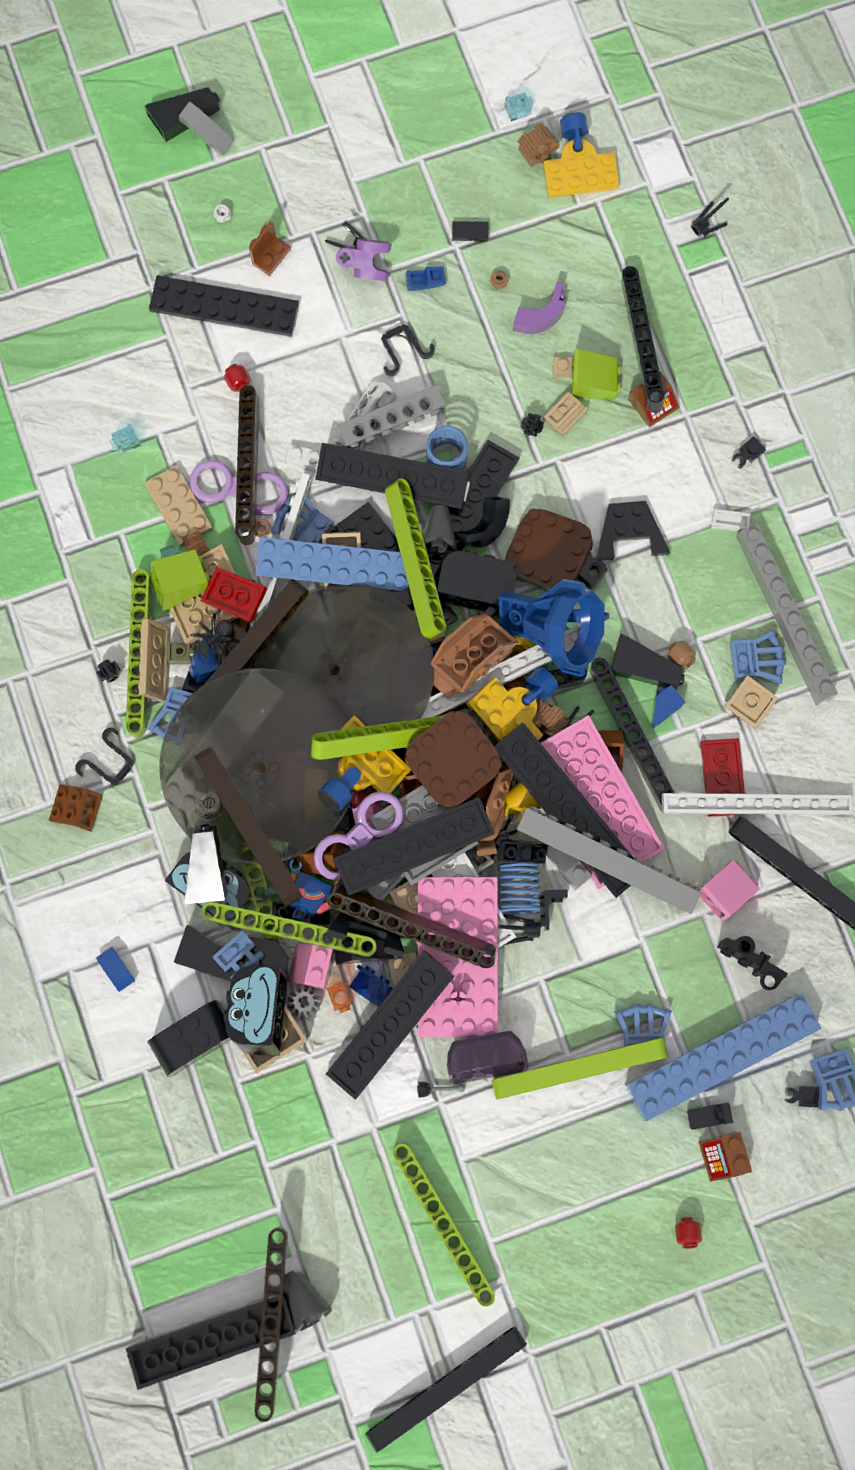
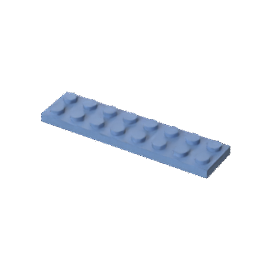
[256,537,409,591]

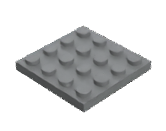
[369,785,479,886]

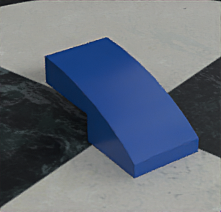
[405,267,446,291]
[96,947,135,992]

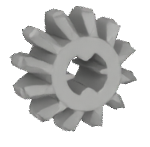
[288,985,321,1019]

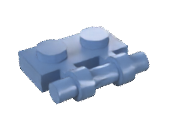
[213,931,265,979]

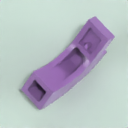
[513,282,566,334]

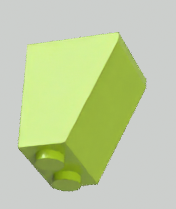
[571,349,621,400]
[151,550,210,611]

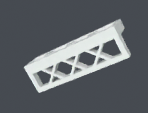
[334,381,396,450]

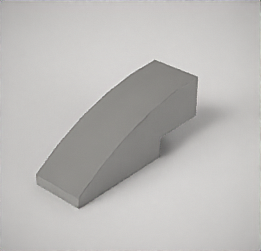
[179,101,233,156]

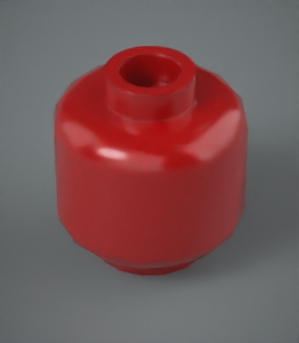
[224,364,251,392]
[675,1217,703,1249]

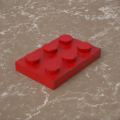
[200,567,268,623]

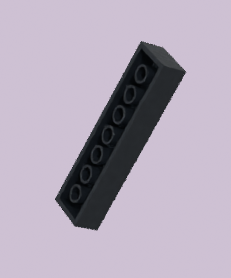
[126,1292,297,1390]

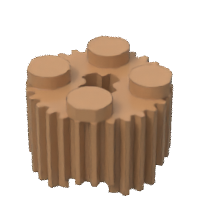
[517,123,560,167]
[532,698,570,738]

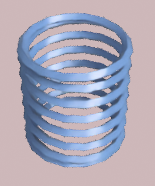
[426,426,468,470]
[497,862,542,914]

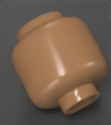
[668,641,696,669]

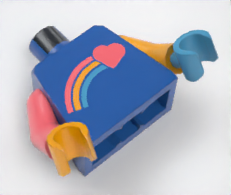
[288,859,340,922]

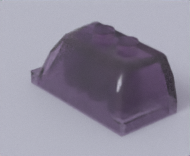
[447,1031,528,1085]

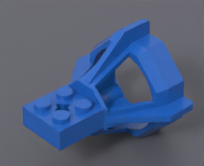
[499,579,610,677]

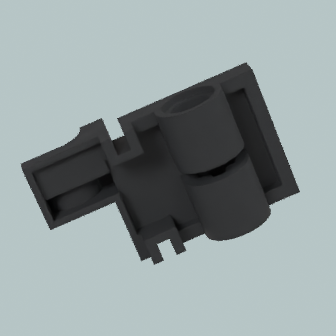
[717,936,788,990]

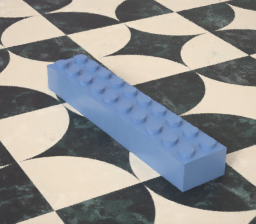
[625,993,822,1121]

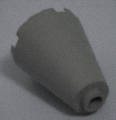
[422,504,457,558]
[284,1270,332,1332]

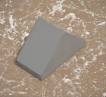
[465,845,494,875]

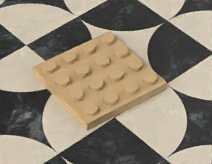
[170,544,238,644]

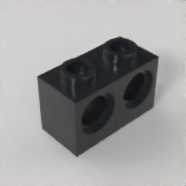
[577,551,608,590]

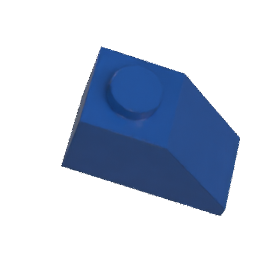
[189,638,220,683]
[651,685,686,729]

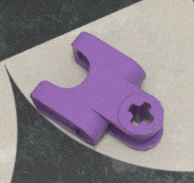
[336,239,392,281]

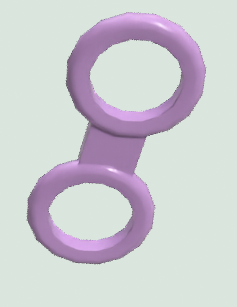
[190,460,288,515]
[314,792,404,880]

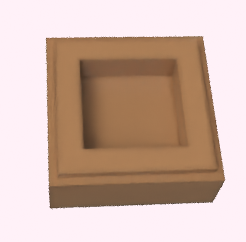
[476,839,497,857]

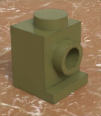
[166,641,195,665]

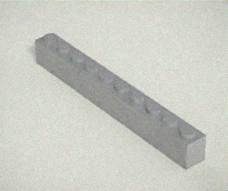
[737,524,838,706]
[513,805,701,914]

